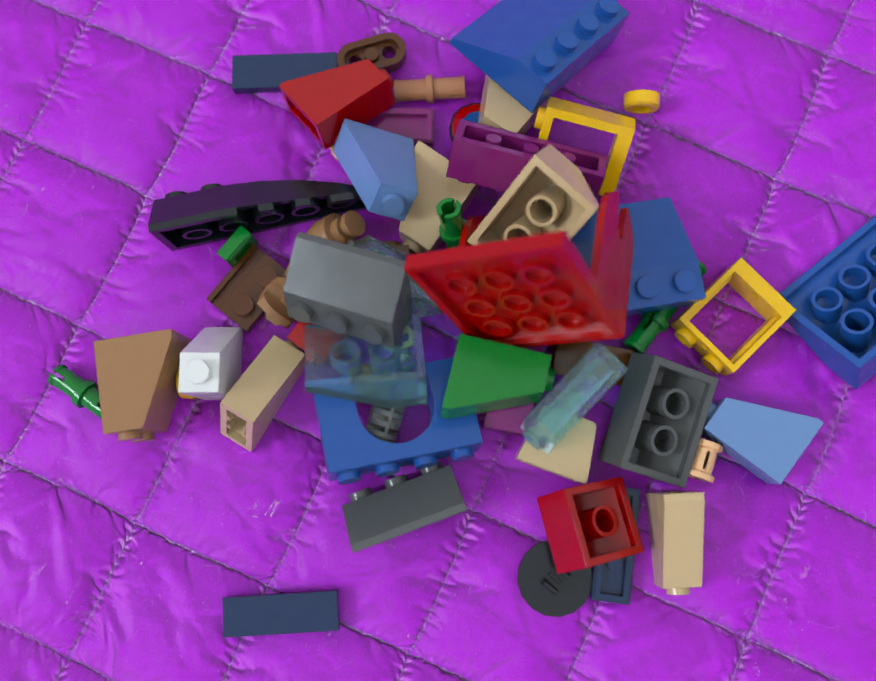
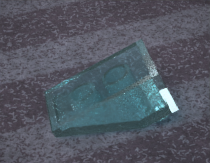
[305,316,427,408]

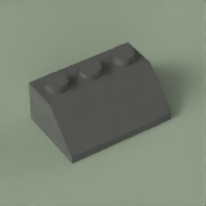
[283,232,412,348]
[598,352,719,488]
[342,460,467,553]

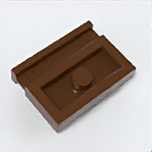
[206,244,286,333]

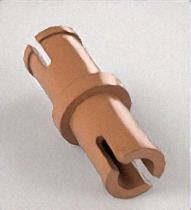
[394,74,466,104]

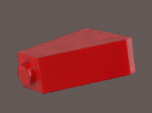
[279,59,395,149]

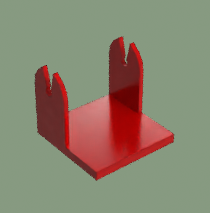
[404,191,633,348]

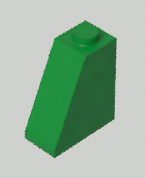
[440,334,556,419]

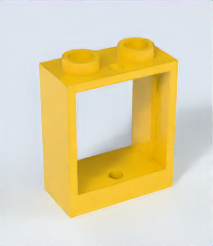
[534,96,636,196]
[670,257,796,376]

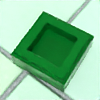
[217,226,258,267]

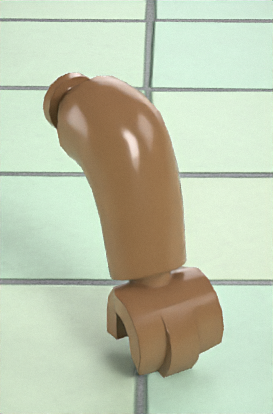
[257,210,365,329]

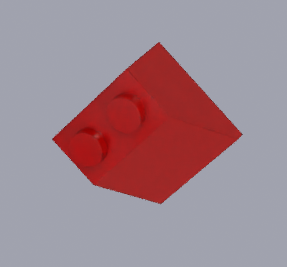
[537,476,644,574]

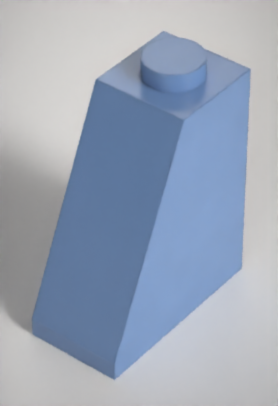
[333,118,418,221]
[701,397,824,484]

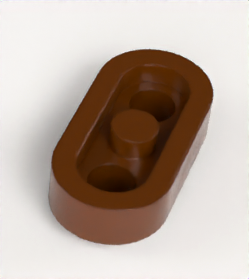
[337,32,407,73]

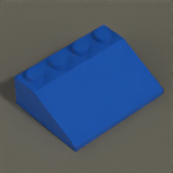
[450,0,630,113]
[571,197,706,316]
[779,216,876,390]

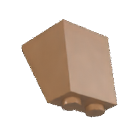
[93,329,192,443]

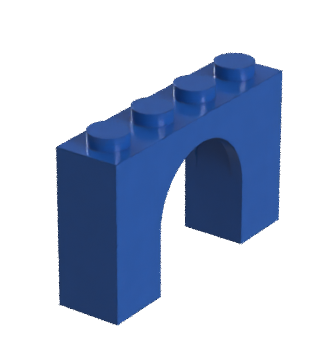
[312,357,483,485]

